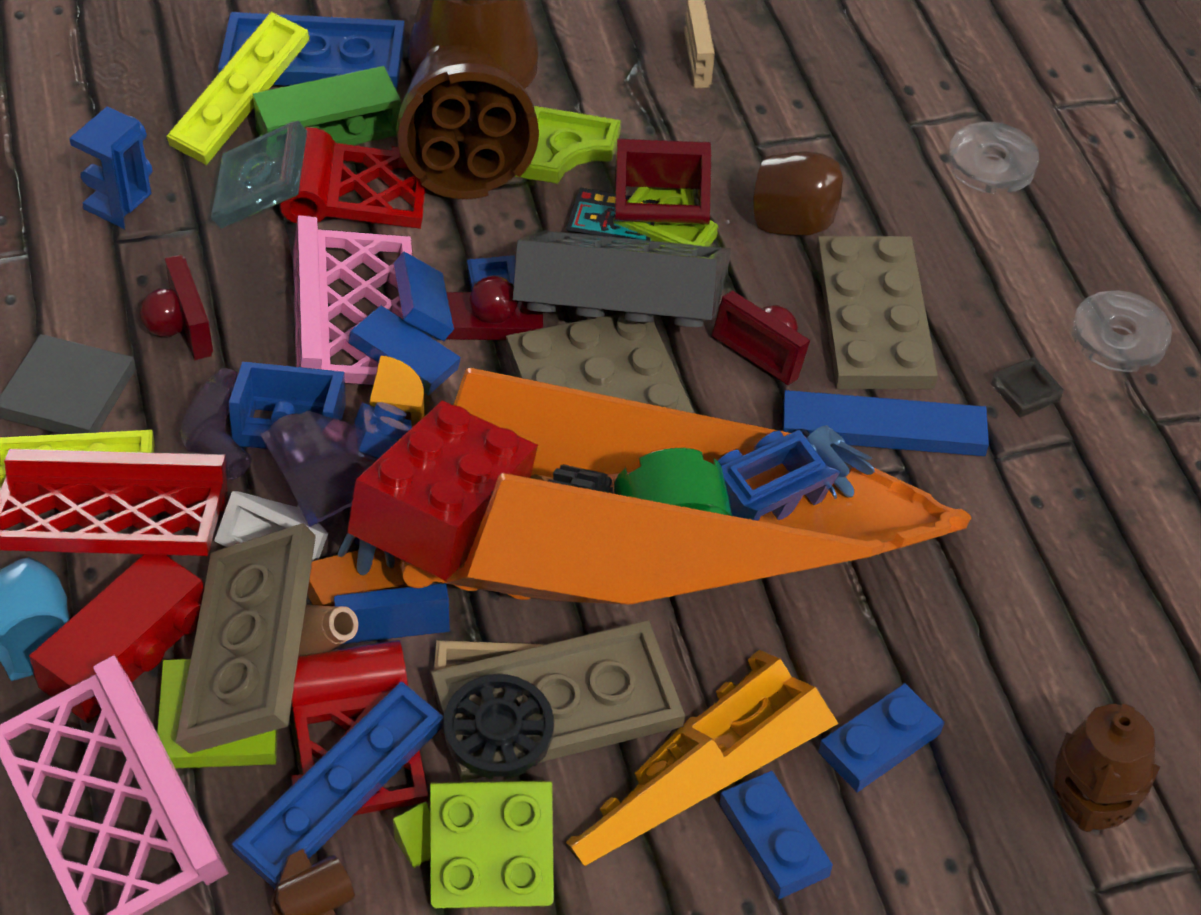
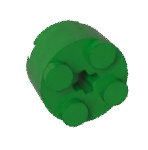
[614,448,732,516]

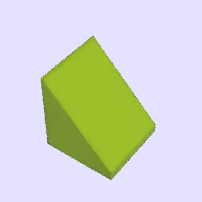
[393,802,431,868]

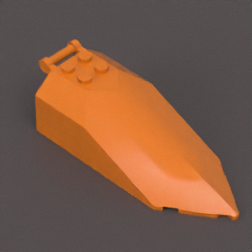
[401,368,971,605]

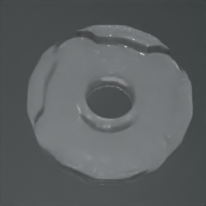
[948,122,1039,193]
[1072,290,1172,372]

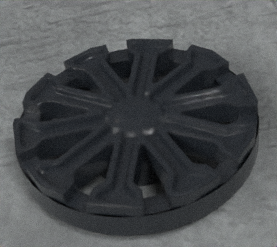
[444,674,554,779]

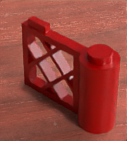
[280,127,425,229]
[291,640,428,816]

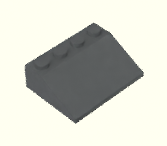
[513,230,731,327]

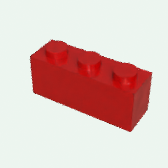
[29,554,204,724]

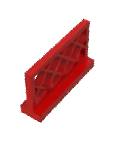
[0,449,228,556]

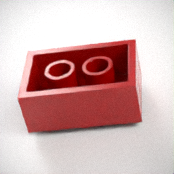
[347,400,538,581]

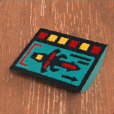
[566,187,659,241]

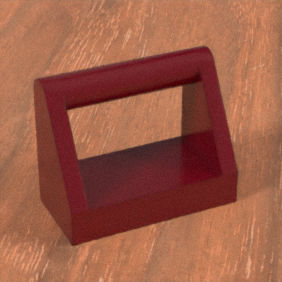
[615,139,711,225]

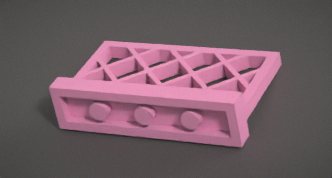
[293,216,416,385]
[0,655,229,915]

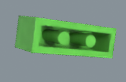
[253,66,401,163]

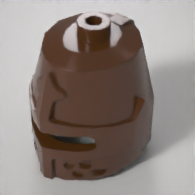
[1054,703,1160,832]

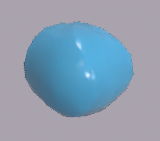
[0,557,70,681]

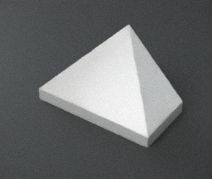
[214,491,328,561]

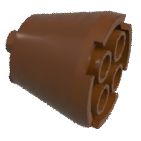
[408,0,539,89]
[396,45,539,199]

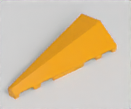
[566,650,839,866]

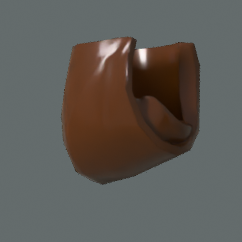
[753,151,843,235]

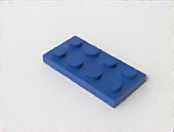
[218,12,405,91]

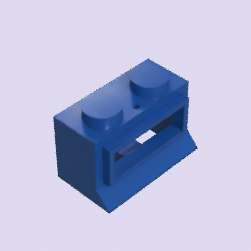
[69,106,153,229]
[229,361,346,456]
[718,429,841,521]

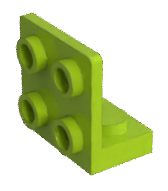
[430,780,554,908]

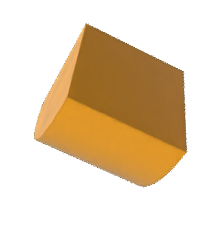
[370,355,425,427]

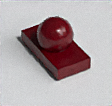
[140,254,213,360]
[446,275,543,340]
[711,290,810,385]

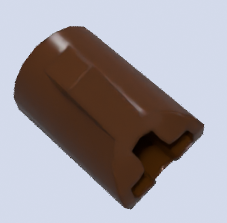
[270,849,355,915]

